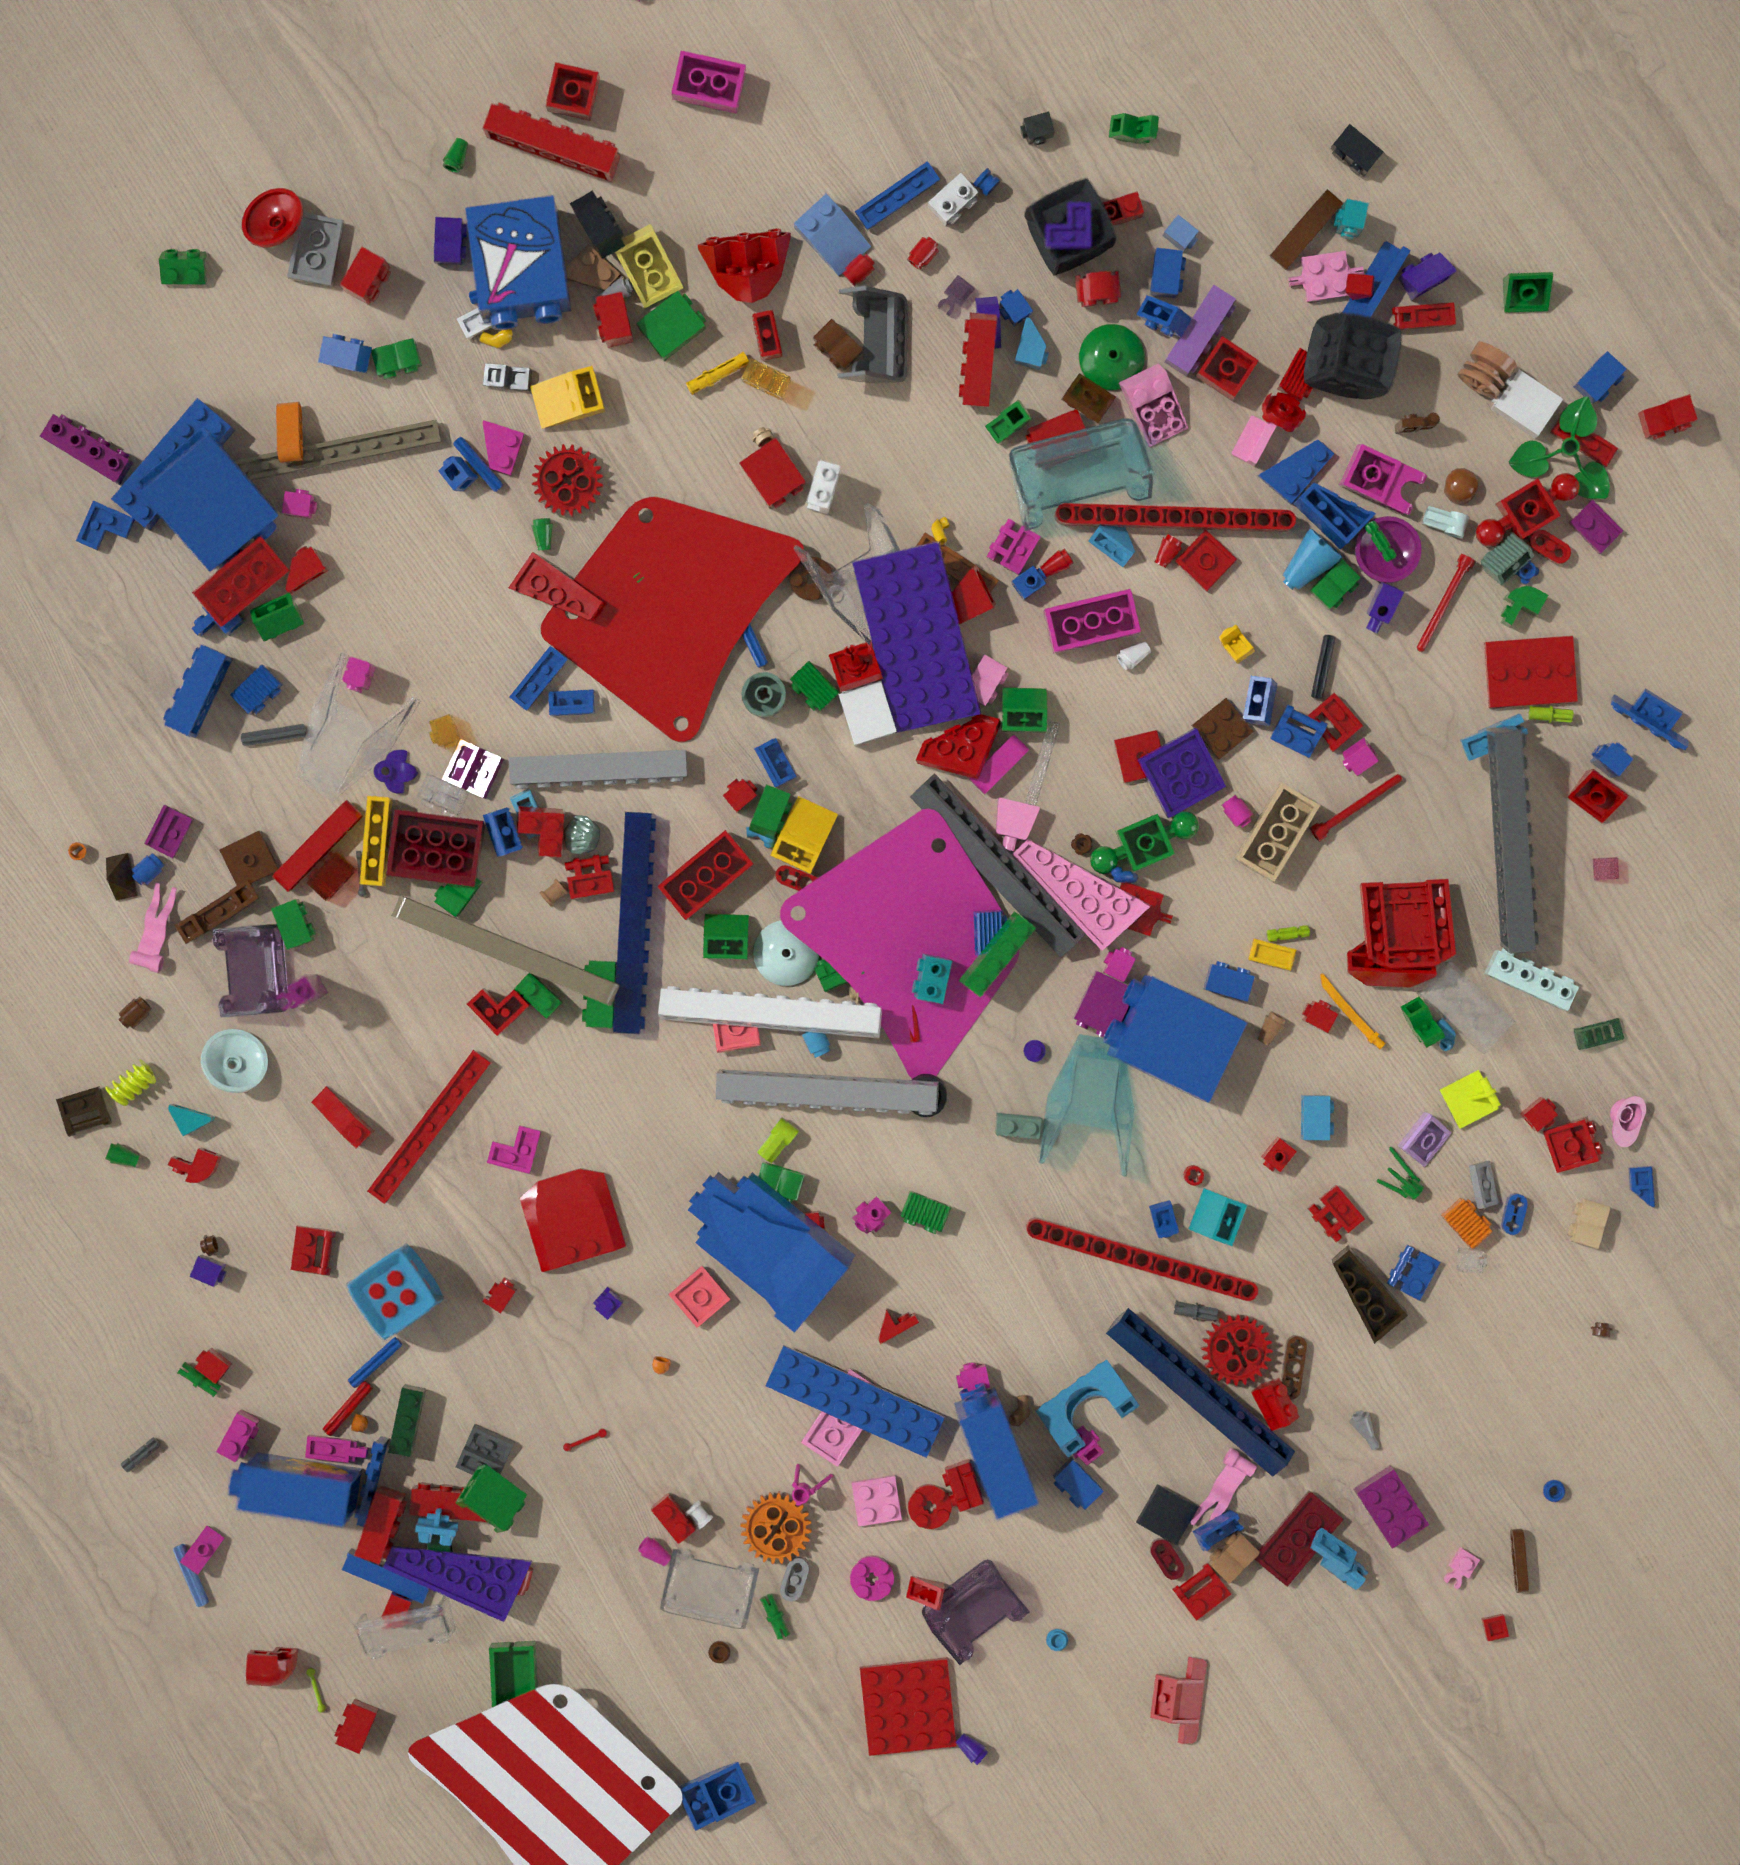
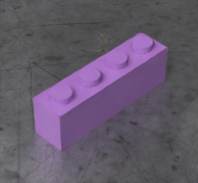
[1164,285,1236,376]

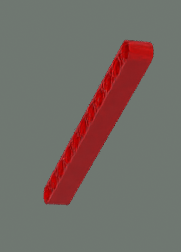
[1054,503,1296,532]
[1026,1217,1258,1301]

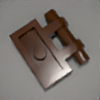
[1395,413,1440,434]

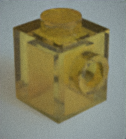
[429,714,461,750]

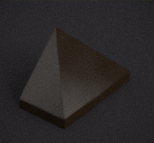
[106,853,138,901]

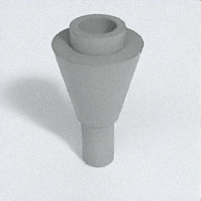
[593,276,634,304]
[1350,1410,1379,1450]

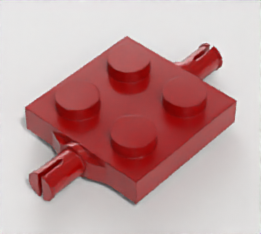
[1119,883,1173,936]

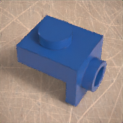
[1149,1200,1179,1238]

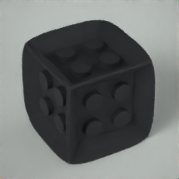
[1024,178,1117,276]
[1304,312,1402,400]

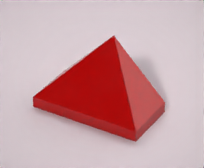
[906,1576,945,1610]

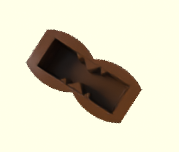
[813,318,863,371]

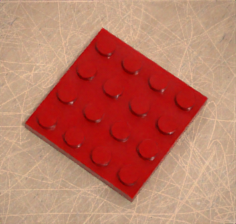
[860,1657,957,1756]

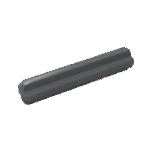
[241,724,307,746]

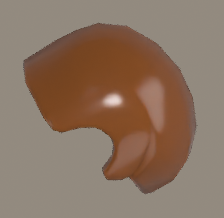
[1444,468,1478,504]

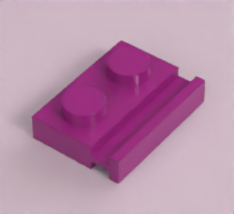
[1569,500,1623,554]
[144,805,194,859]

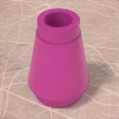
[638,1536,671,1566]

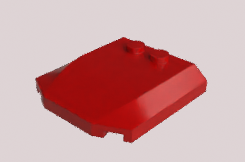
[1360,879,1456,970]
[519,1168,627,1272]

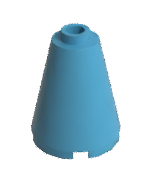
[1283,528,1343,590]

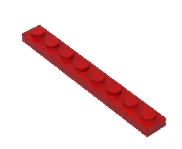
[367,1050,491,1204]

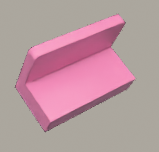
[1231,416,1277,466]

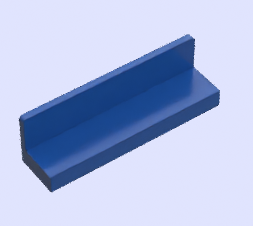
[1342,241,1411,317]
[342,1548,429,1604]

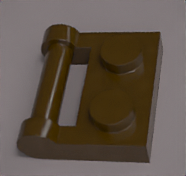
[56,1086,112,1137]

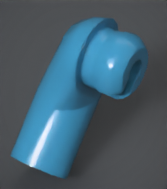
[746,827,777,848]

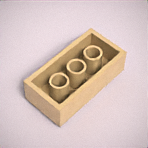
[1234,783,1320,882]

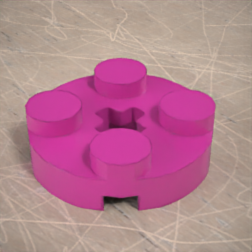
[850,1555,894,1601]

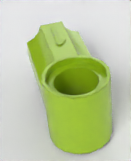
[757,1118,799,1164]

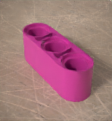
[969,734,1030,795]

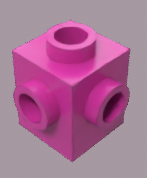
[852,1196,891,1234]
[1072,1425,1104,1466]

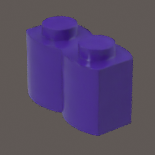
[434,217,467,265]

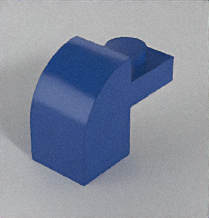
[191,607,245,637]

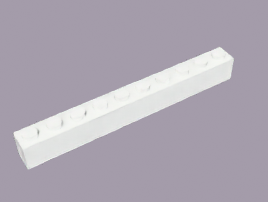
[658,986,882,1038]

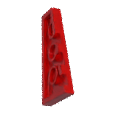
[508,552,604,621]

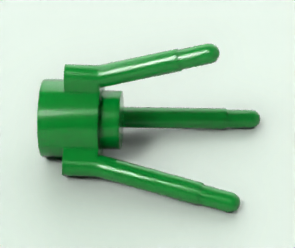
[1377,1147,1424,1200]

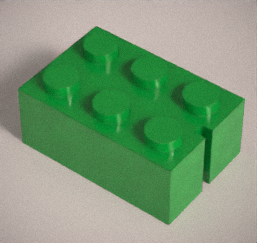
[489,1641,538,1708]

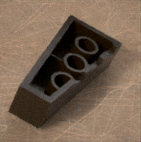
[1332,1245,1408,1344]

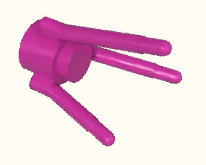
[792,1464,833,1506]

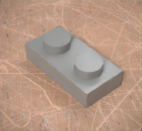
[1469,1161,1499,1209]

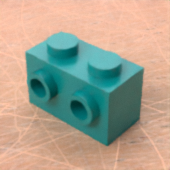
[1333,199,1369,240]
[912,953,952,1004]

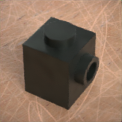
[1020,111,1055,146]

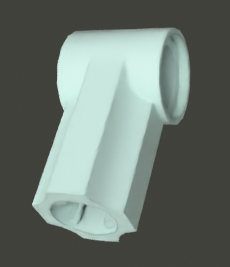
[1422,506,1470,538]

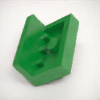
[159,249,207,285]

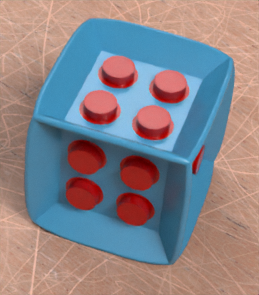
[346,1243,444,1340]

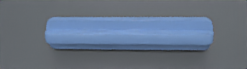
[173,1544,209,1607]

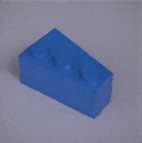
[1293,483,1376,550]

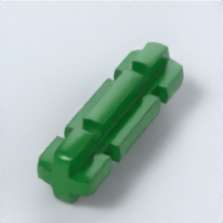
[1365,521,1397,562]

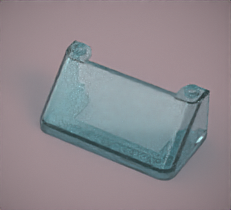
[1009,418,1154,531]

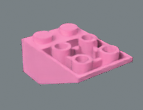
[1119,364,1188,447]

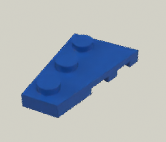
[1258,439,1335,505]

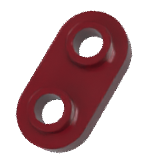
[1150,1538,1184,1580]

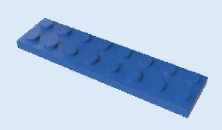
[765,1345,945,1458]

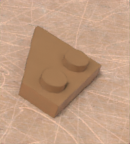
[566,244,621,291]

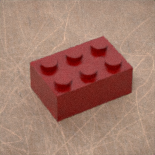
[354,1486,408,1564]

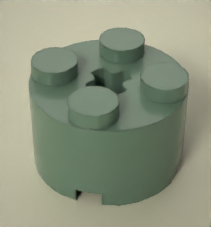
[742,672,786,718]

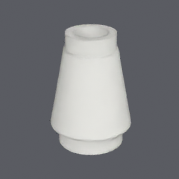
[1117,641,1151,670]

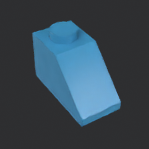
[1014,317,1049,370]

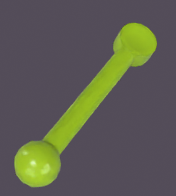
[306,1668,326,1713]

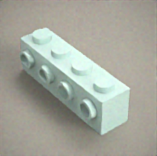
[1484,948,1579,1011]

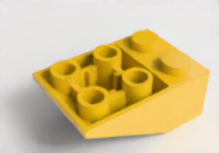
[530,366,606,429]
[770,796,838,874]

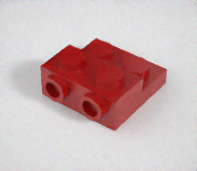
[1543,1116,1604,1173]

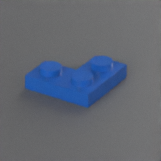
[76,501,135,551]

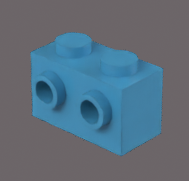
[1301,1095,1334,1140]

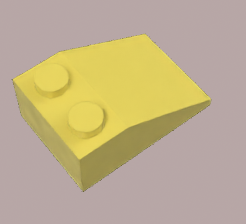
[615,224,684,308]

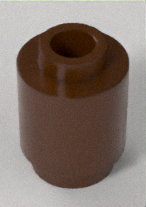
[118,996,152,1029]

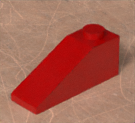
[311,1086,374,1149]

